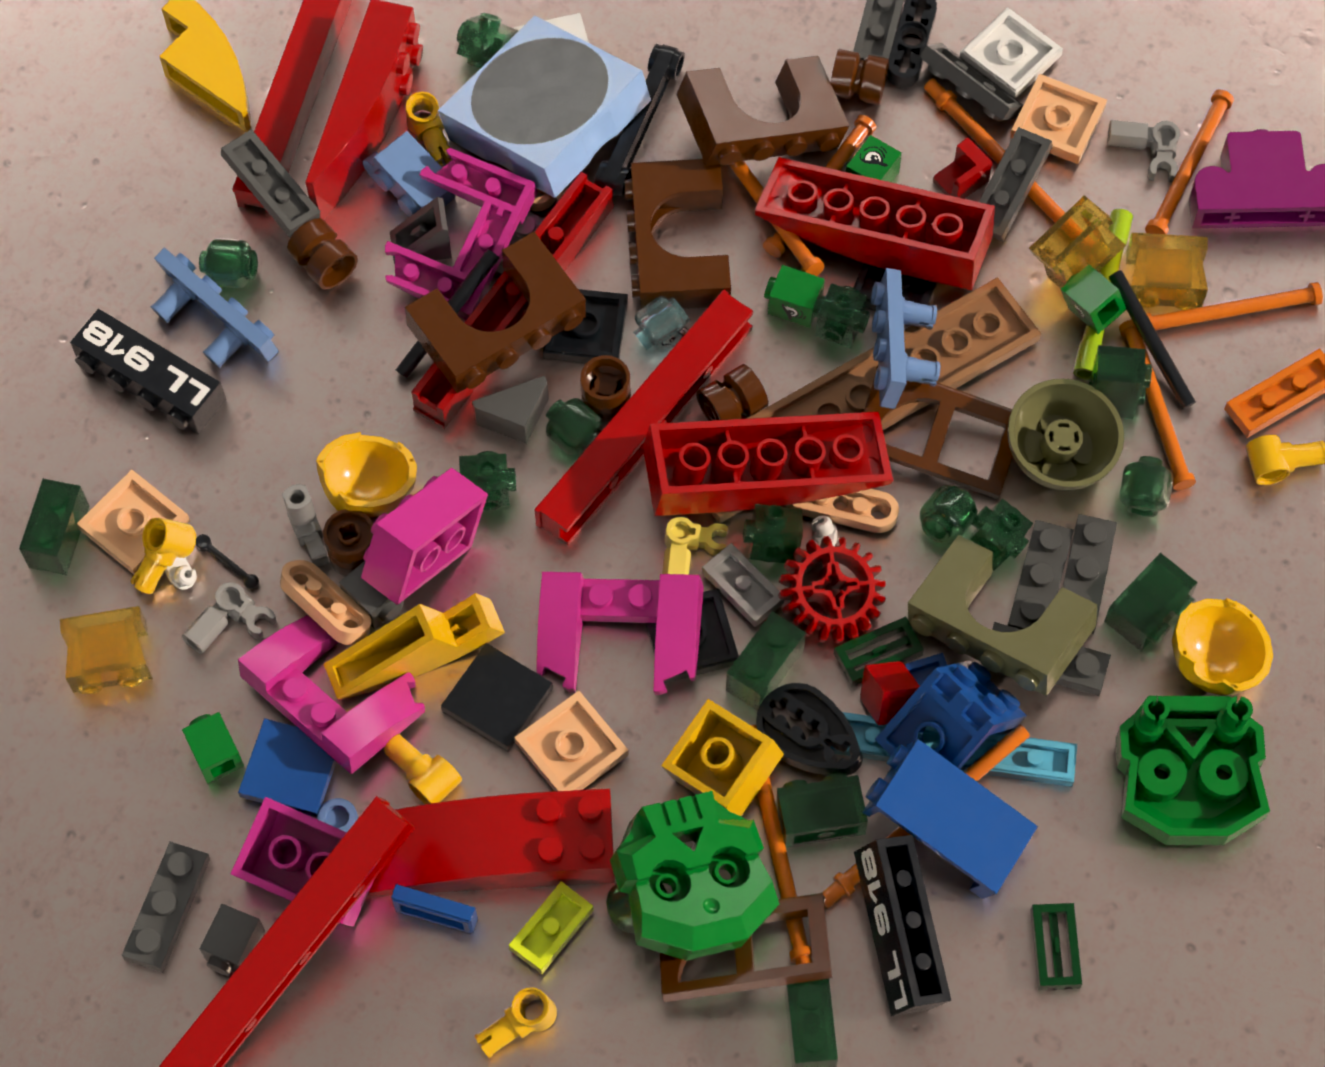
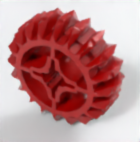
[778,536,886,644]

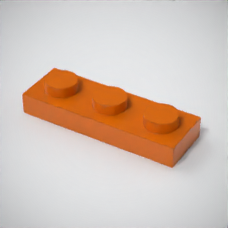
[1224,348,1325,438]

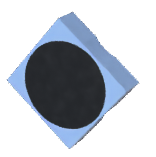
[438,15,651,198]

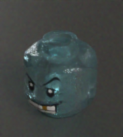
[633,296,691,353]

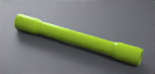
[1073,209,1133,380]

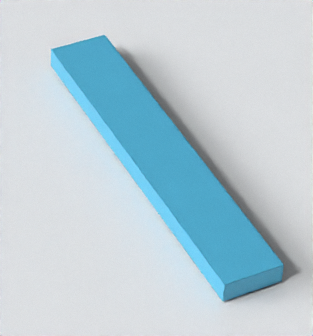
[830,712,1077,787]

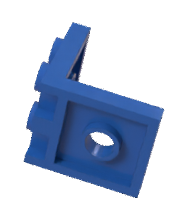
[875,660,1027,769]

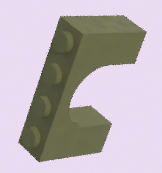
[908,535,1097,697]

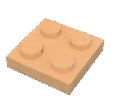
[1010,74,1107,164]
[77,469,190,574]
[514,690,629,791]

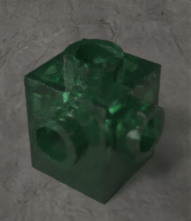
[456,13,518,68]
[812,283,870,349]
[459,451,517,511]
[969,498,1033,571]
[743,504,803,563]

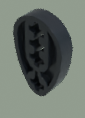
[756,683,863,776]

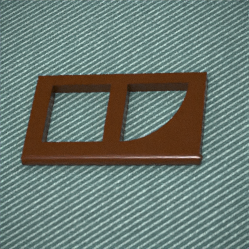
[863,365,1013,499]
[660,893,832,1003]

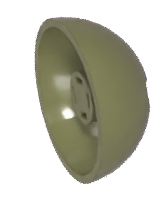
[1008,378,1124,491]

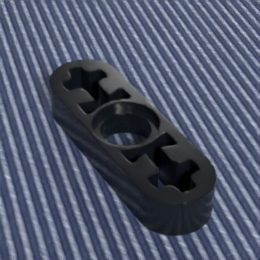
[887,0,937,88]

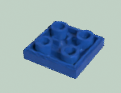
[238,718,336,817]

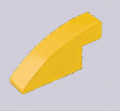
[159,0,251,132]
[323,593,505,700]

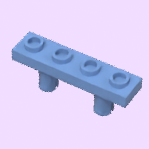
[151,247,279,369]
[871,268,941,409]

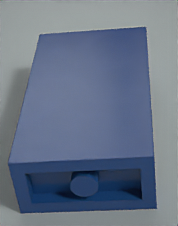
[863,739,1038,899]

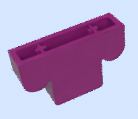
[1189,129,1325,229]

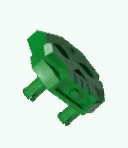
[1116,696,1270,845]
[610,791,779,961]

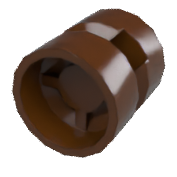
[830,49,889,105]
[287,218,358,290]
[580,355,631,424]
[696,364,769,421]
[323,509,373,577]

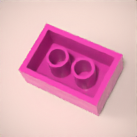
[361,467,488,605]
[230,797,375,927]

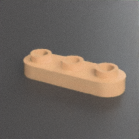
[785,489,899,533]
[280,560,371,645]

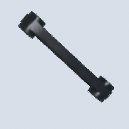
[594,44,685,197]

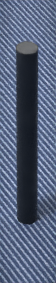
[395,249,500,379]
[1108,270,1196,410]

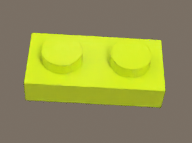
[508,882,594,974]

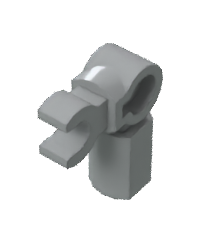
[1107,120,1180,182]
[282,484,330,568]
[182,582,276,654]

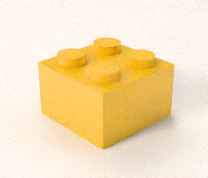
[661,699,784,816]

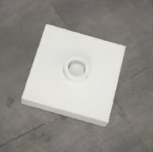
[960,7,1063,99]

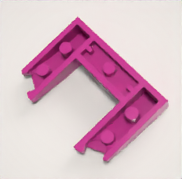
[385,148,538,320]
[536,572,704,695]
[238,615,425,774]

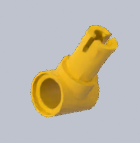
[406,91,452,167]
[1245,435,1325,485]
[130,518,196,594]
[384,734,462,804]
[474,987,557,1058]

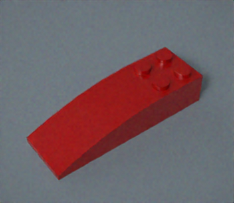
[305,0,423,220]
[755,157,995,291]
[643,412,893,516]
[367,788,615,896]

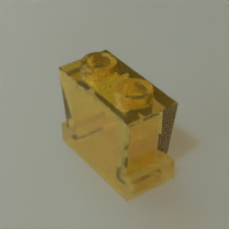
[1029,195,1126,288]
[1126,232,1208,310]
[59,606,153,694]

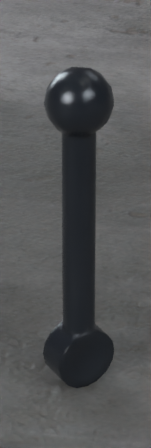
[196,534,259,589]

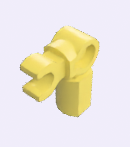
[662,517,728,574]

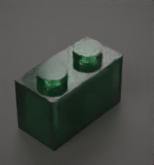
[1088,345,1152,419]
[19,478,89,575]
[1104,552,1198,651]
[726,611,806,711]
[776,773,868,848]
[784,979,838,1067]

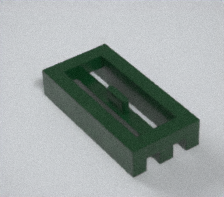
[834,616,924,687]
[1030,903,1082,990]

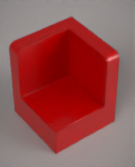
[933,137,993,199]
[860,661,920,726]

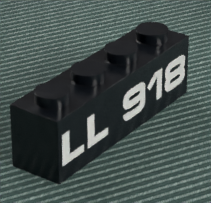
[70,308,226,434]
[854,835,952,1016]

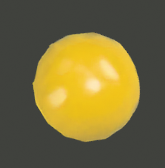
[316,432,417,519]
[1171,598,1273,696]

